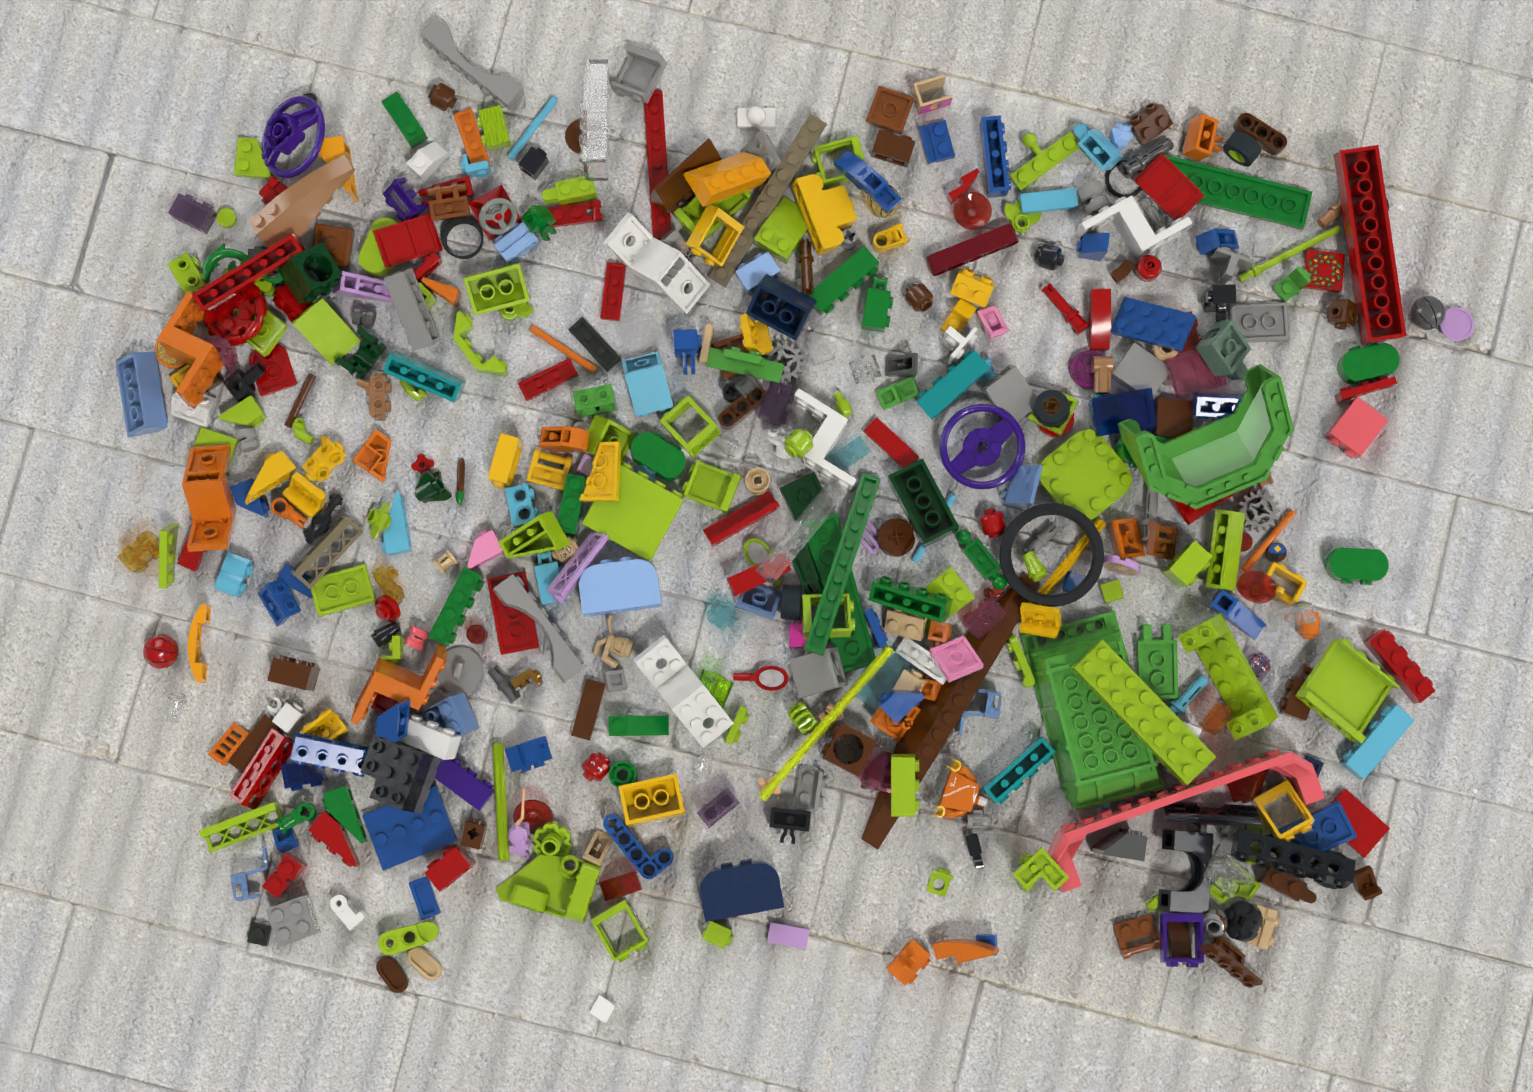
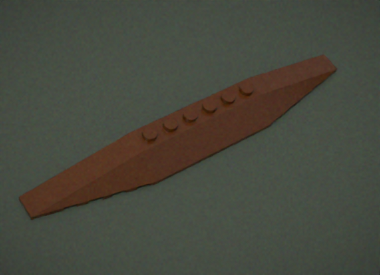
[861,573,1040,849]

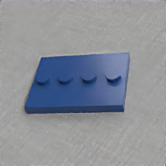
[362,786,458,871]

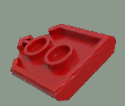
[249,344,298,396]

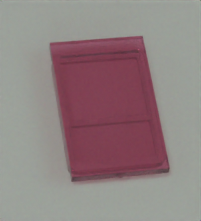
[1165,352,1227,397]

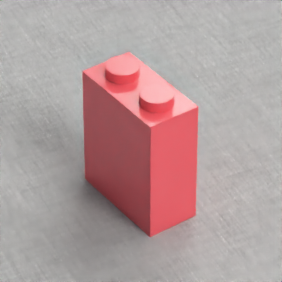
[1325,397,1389,459]

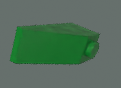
[381,92,428,149]
[609,715,669,736]
[322,785,368,843]

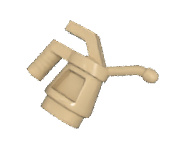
[593,614,635,669]

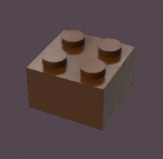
[267,655,320,691]

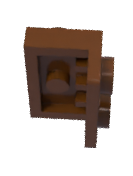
[1127,103,1173,146]

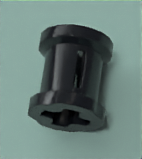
[723,383,740,403]

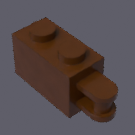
[1279,663,1314,721]
[1257,867,1317,903]

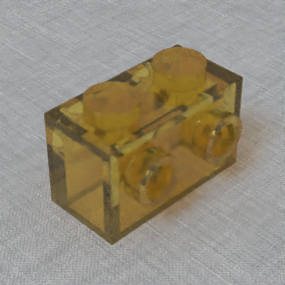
[117,530,159,573]

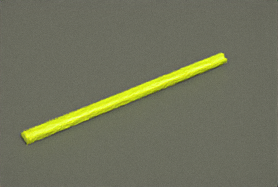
[758,645,894,801]

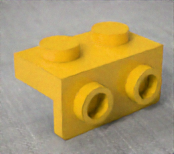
[950,268,995,308]
[739,313,773,356]
[282,472,327,518]
[1019,602,1062,638]
[299,709,349,740]

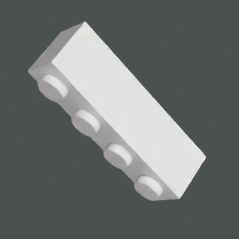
[386,710,462,760]

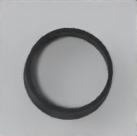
[441,217,483,259]

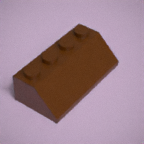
[650,138,722,216]

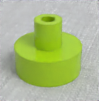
[1145,892,1164,913]

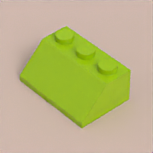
[463,262,530,316]

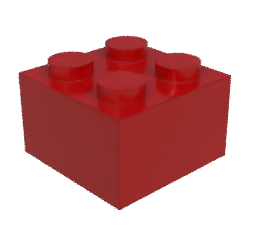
[425,846,476,892]

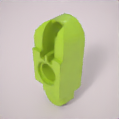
[378,921,439,955]

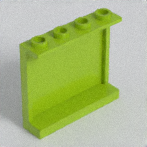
[582,461,685,562]
[1295,638,1400,744]

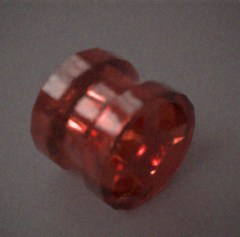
[466,624,488,645]

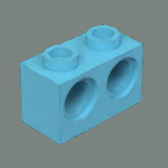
[504,483,539,528]

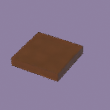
[1154,398,1193,438]

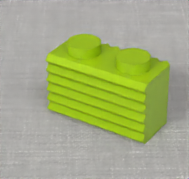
[476,105,511,151]

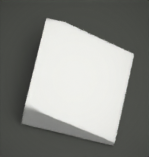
[589,995,617,1023]

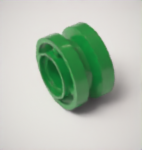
[609,761,637,788]

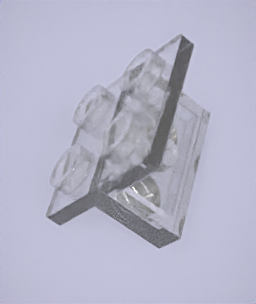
[1204,843,1255,898]

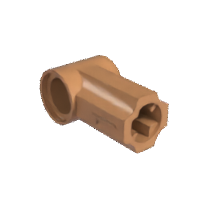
[1091,356,1114,395]

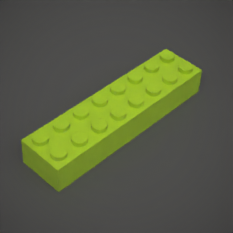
[1071,640,1216,785]

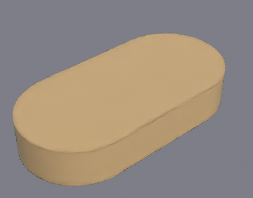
[407,946,443,980]

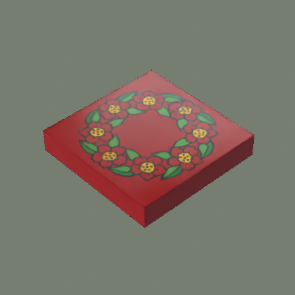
[1304,249,1345,293]

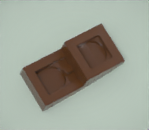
[1167,923,1192,966]

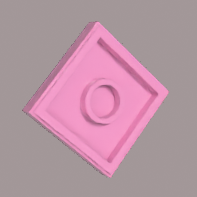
[929,635,984,682]

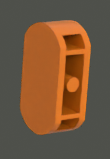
[538,426,590,453]

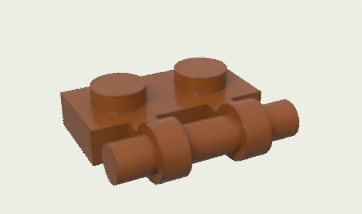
[427,182,471,221]

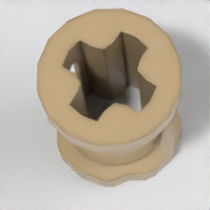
[433,549,459,575]

